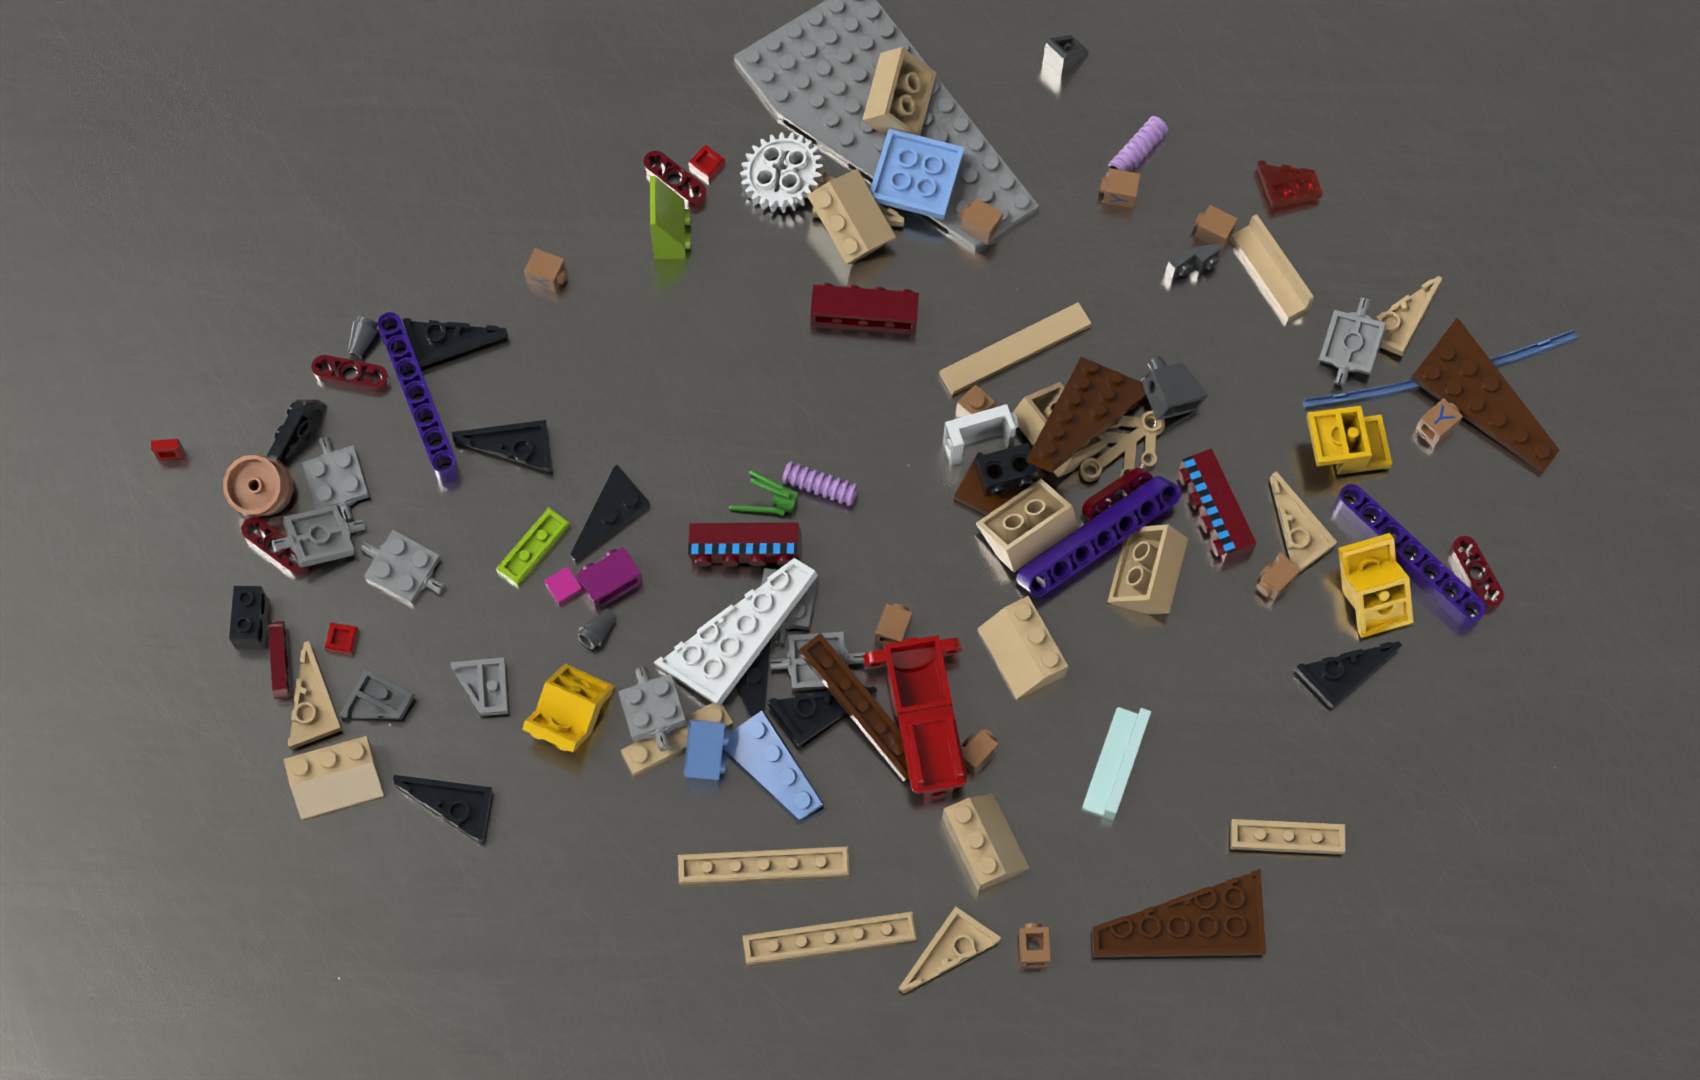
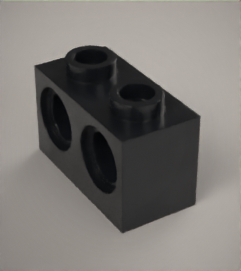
[975,443,1038,496]
[229,586,267,649]

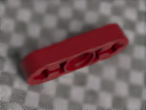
[643,151,707,208]
[311,355,389,392]
[1082,468,1153,520]
[241,517,309,576]
[1450,536,1504,611]
[268,620,290,699]

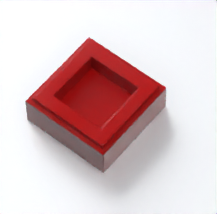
[688,144,725,181]
[151,439,184,460]
[324,622,359,656]

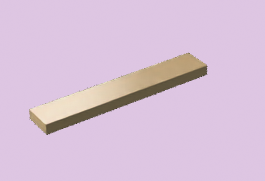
[939,302,1092,396]
[678,846,850,885]
[743,912,917,966]

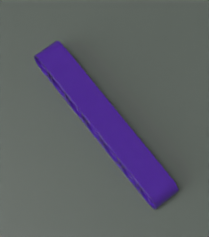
[377,312,459,483]
[1016,476,1181,596]
[1335,484,1486,628]

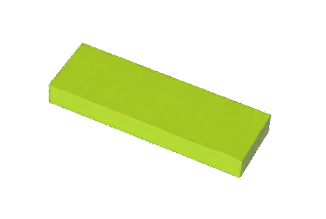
[496,507,570,587]

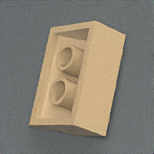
[863,47,936,136]
[807,169,897,264]
[1013,382,1108,478]
[976,479,1079,572]
[1107,524,1188,614]
[978,596,1068,700]
[284,736,384,820]
[942,793,1030,893]

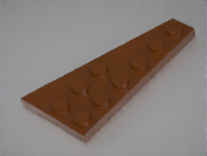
[1410,317,1559,473]
[1026,357,1148,472]
[1092,869,1266,958]

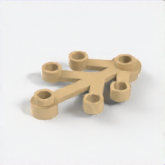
[1079,411,1165,482]

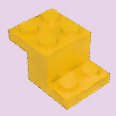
[1306,406,1392,475]
[1338,533,1413,638]
[522,663,615,753]

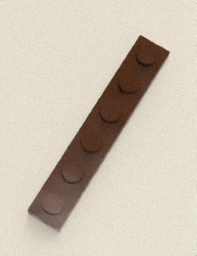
[798,633,909,782]

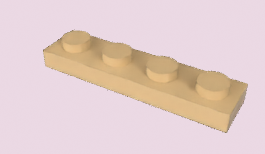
[620,703,733,777]
[1230,819,1345,855]

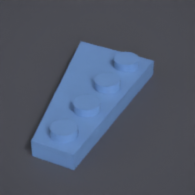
[723,711,824,820]

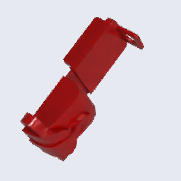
[863,635,967,799]

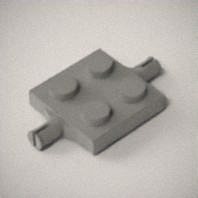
[1319,298,1387,387]
[302,437,370,523]
[272,505,365,568]
[360,530,446,604]
[761,568,819,645]
[770,632,865,691]
[618,666,687,752]

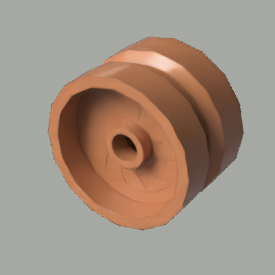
[223,455,293,516]

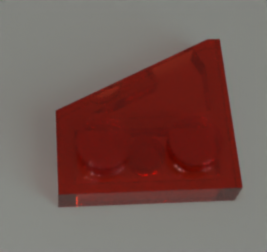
[1256,160,1323,209]

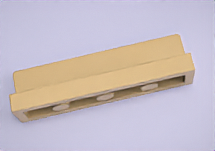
[1230,214,1314,322]

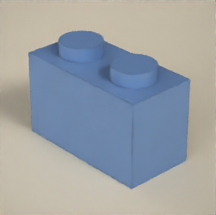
[683,719,729,780]

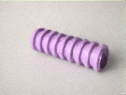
[1108,116,1168,172]
[782,461,858,507]

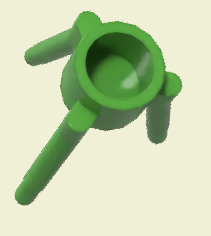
[729,470,798,516]

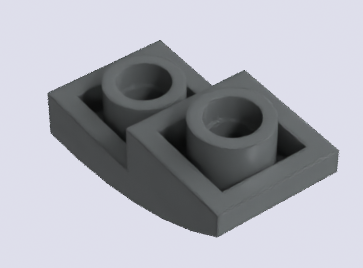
[1165,244,1222,279]

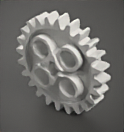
[740,132,825,213]

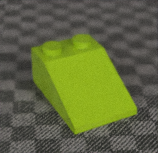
[650,176,691,259]

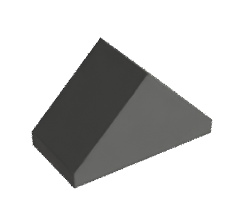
[1043,35,1089,77]

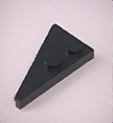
[402,318,508,367]
[266,400,327,460]
[452,420,553,472]
[570,465,650,563]
[736,639,771,718]
[1295,641,1402,709]
[767,686,878,746]
[393,775,493,843]

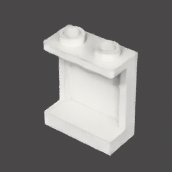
[943,404,1018,466]

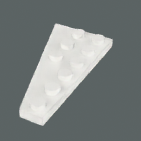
[653,558,818,707]

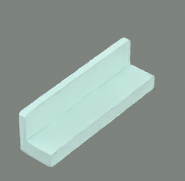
[1082,707,1151,821]

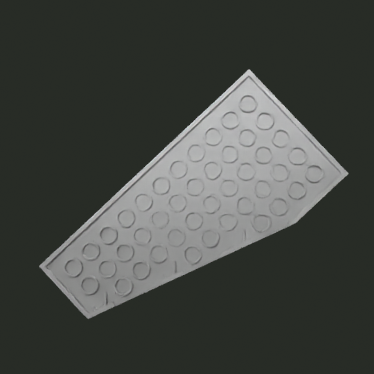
[734,0,1039,250]

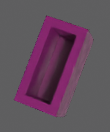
[577,547,643,609]

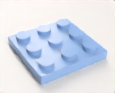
[870,128,964,220]

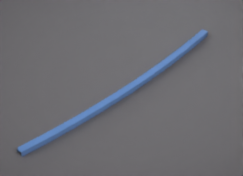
[1303,329,1579,409]

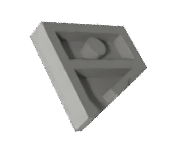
[451,657,508,716]

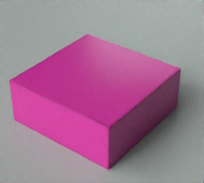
[544,566,583,606]

